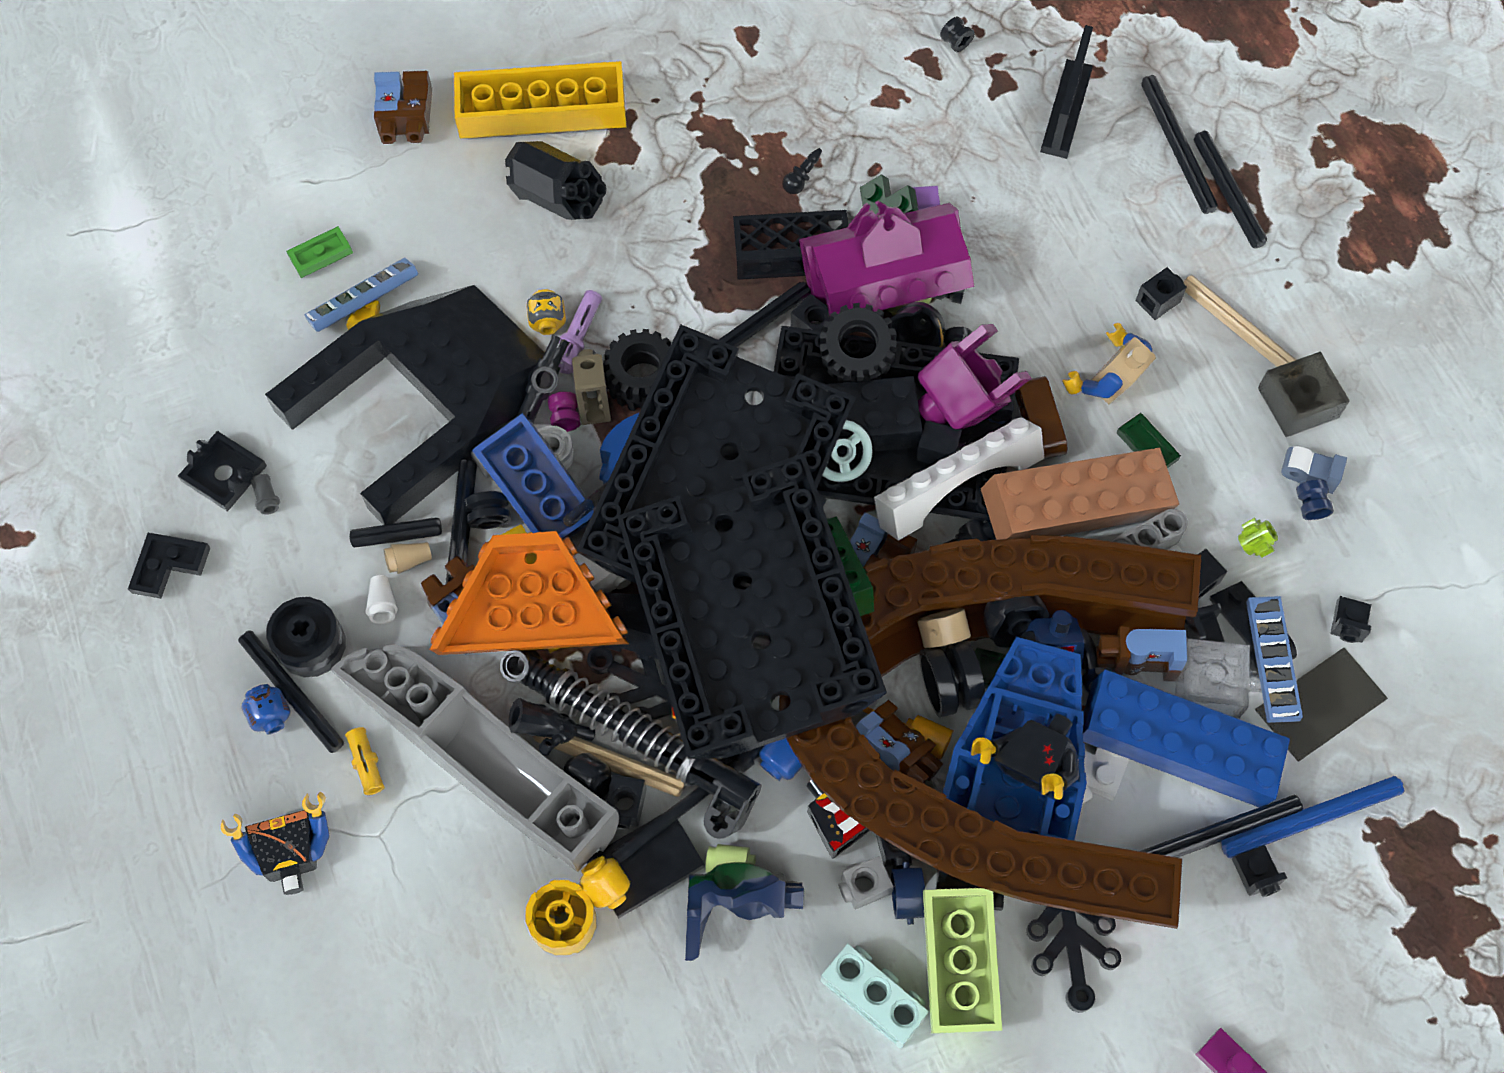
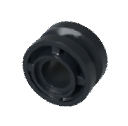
[465,491,511,529]

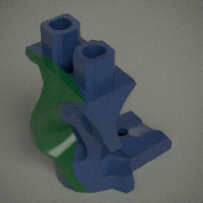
[685,862,804,961]

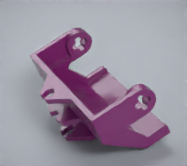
[799,201,974,316]

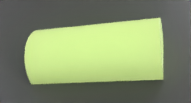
[923,888,1002,1033]

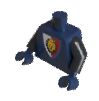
[1011,610,1098,693]

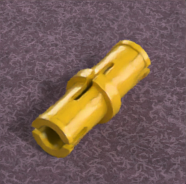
[345,727,385,795]

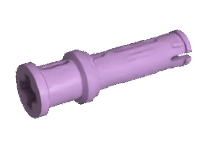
[559,290,602,374]

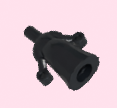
[509,698,596,756]

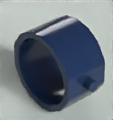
[891,862,925,925]

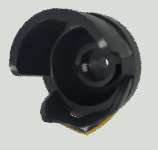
[890,301,946,347]

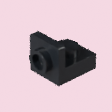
[1330,596,1372,643]
[1232,845,1287,897]

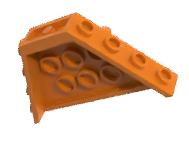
[429,531,629,655]

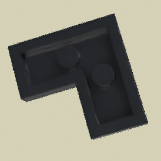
[128,532,210,599]

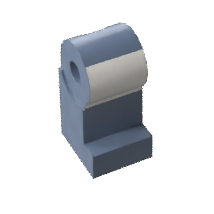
[1281,446,1347,494]

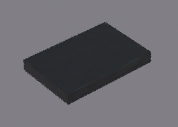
[586,812,705,919]

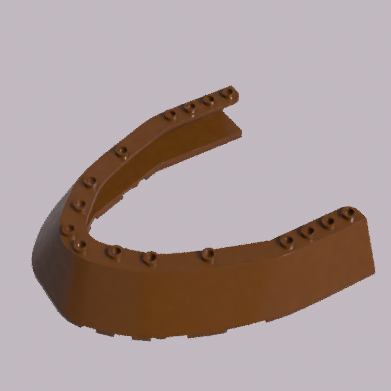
[779,535,1201,929]

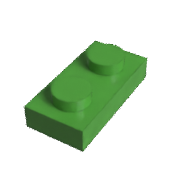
[286,226,353,278]

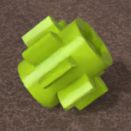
[1238,517,1278,558]

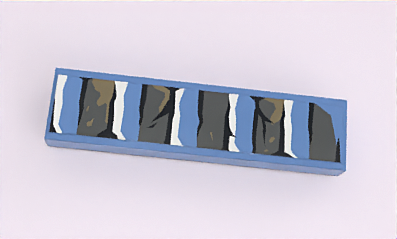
[304,257,418,332]
[1246,596,1303,723]

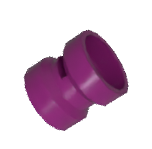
[548,391,581,432]

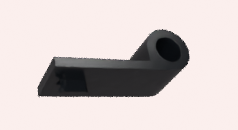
[1209,581,1297,673]

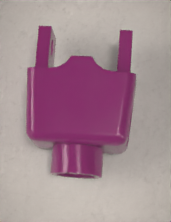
[917,324,1032,429]

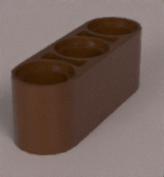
[1015,376,1068,459]

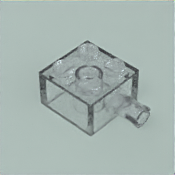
[1175,639,1262,719]

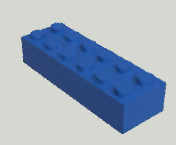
[1083,669,1290,807]

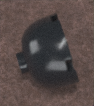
[983,595,1050,648]

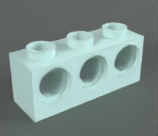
[820,943,929,1049]

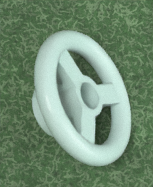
[822,420,872,482]

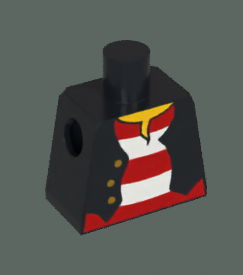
[806,780,870,859]

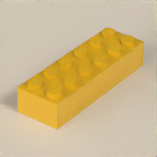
[454,61,626,139]

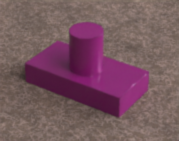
[1195,1028,1267,1073]

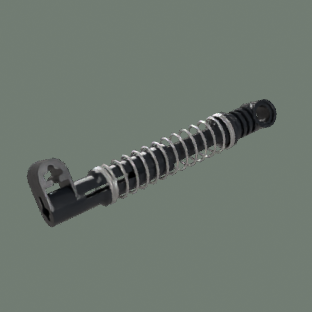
[499,649,762,839]

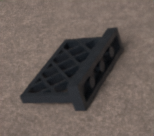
[1040,25,1093,159]
[733,210,848,280]

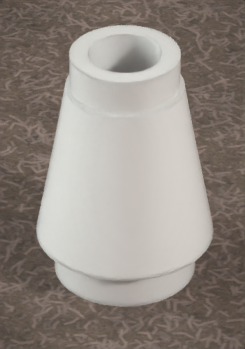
[366,575,398,624]

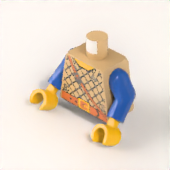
[1062,323,1156,405]

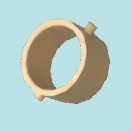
[917,608,971,648]

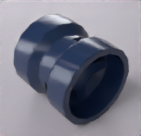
[1296,479,1334,520]

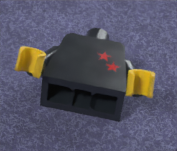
[971,713,1079,801]

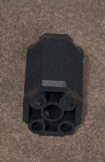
[505,141,606,220]

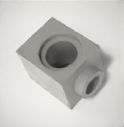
[838,856,893,910]

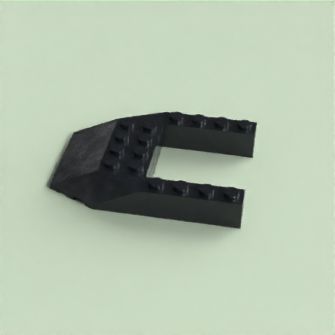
[265,285,545,525]

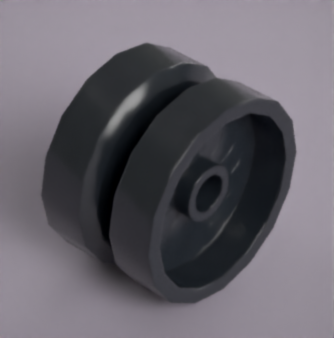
[266,597,346,677]
[919,639,985,718]

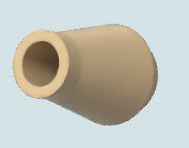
[384,542,432,574]

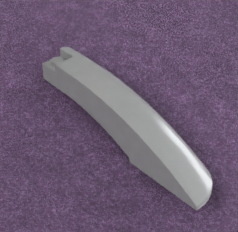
[331,645,619,872]

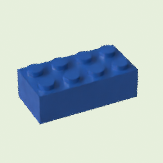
[472,413,595,539]

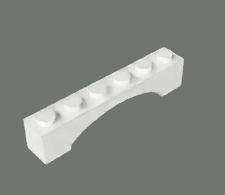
[874,417,1044,540]

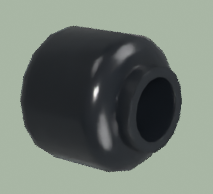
[563,752,612,798]

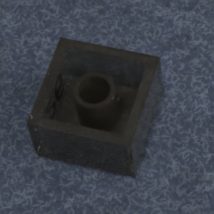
[1258,351,1350,437]

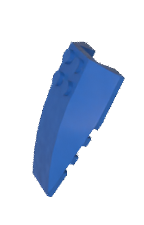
[943,637,1087,840]

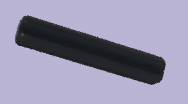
[349,517,442,548]

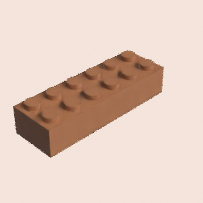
[981,448,1180,540]

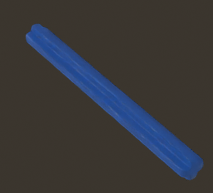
[1221,776,1405,858]

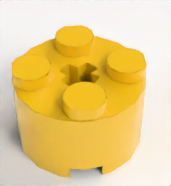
[525,880,597,955]

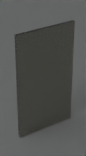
[1255,647,1388,762]

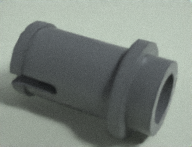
[250,474,280,515]

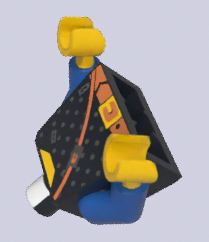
[220,792,330,895]

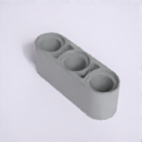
[1111,509,1188,550]

